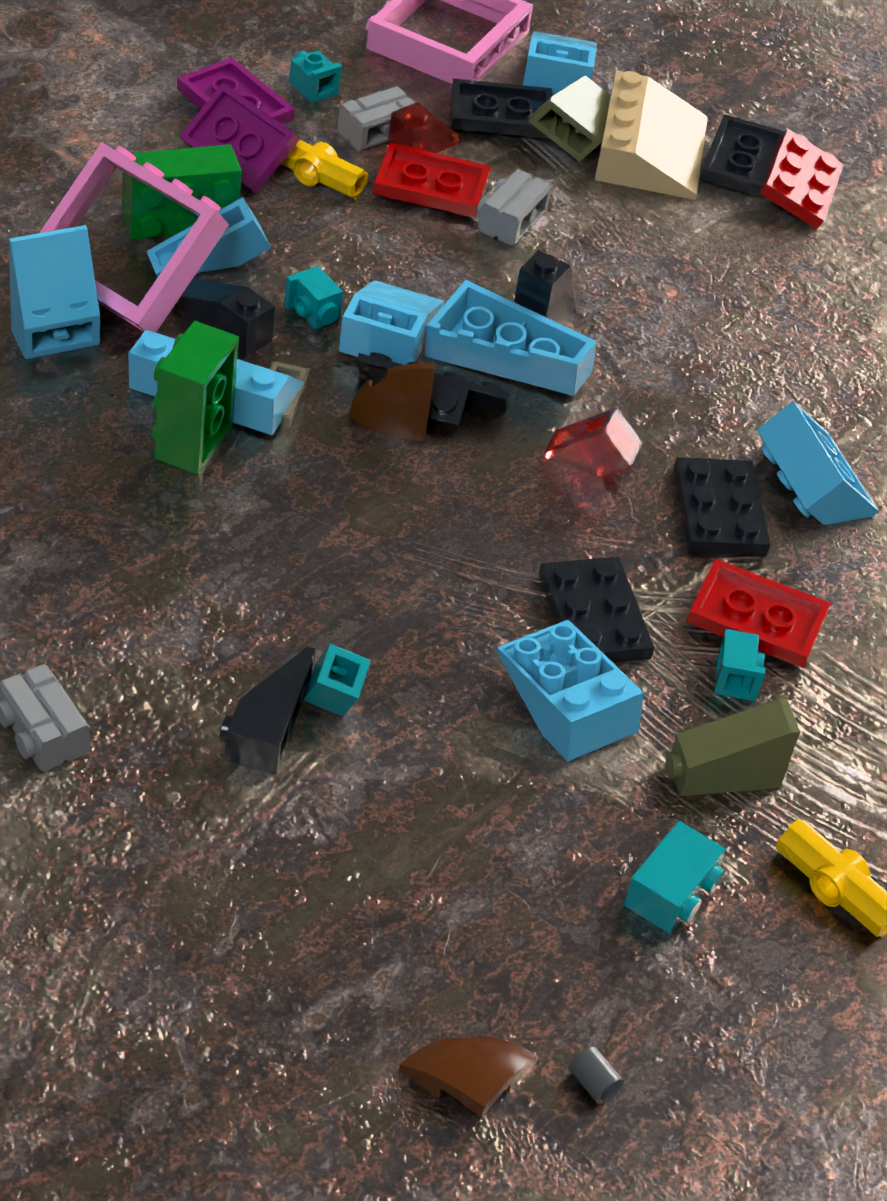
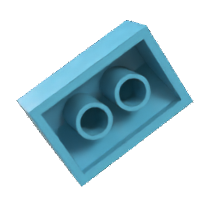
[757,401,879,525]

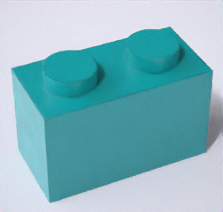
[623,820,726,934]

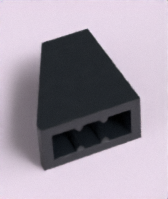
[514,250,576,326]

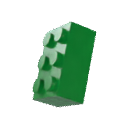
[122,144,242,240]
[151,320,239,474]

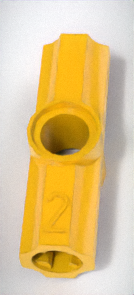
[280,140,368,200]
[775,819,887,938]

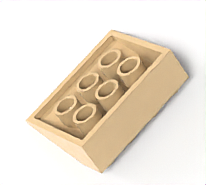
[595,70,707,200]

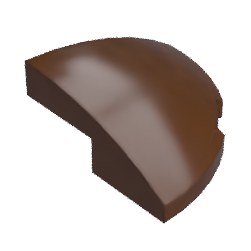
[349,363,436,443]
[399,1036,538,1117]

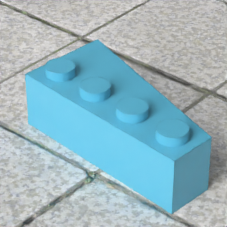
[424,280,597,396]

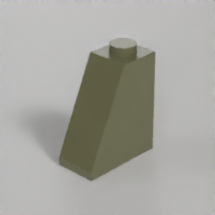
[528,75,610,162]
[666,698,800,796]

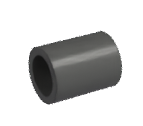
[569,1046,624,1104]

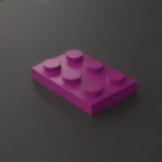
[177,57,295,124]
[179,83,300,194]

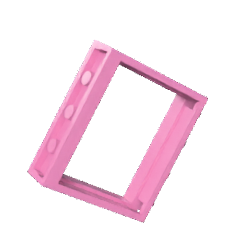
[365,0,533,84]
[40,142,229,333]

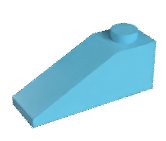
[147,197,271,277]

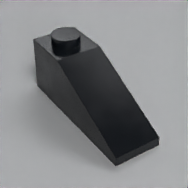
[174,279,275,357]
[219,647,316,774]

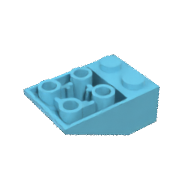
[523,31,597,95]
[9,225,100,359]
[339,280,444,365]
[497,620,644,762]

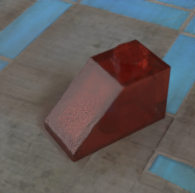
[387,102,462,153]
[543,407,642,478]

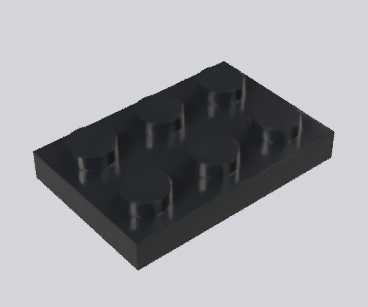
[451,78,552,139]
[699,114,785,198]
[674,457,770,556]
[539,557,654,663]

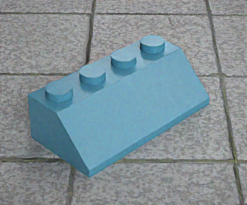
[128,330,304,435]

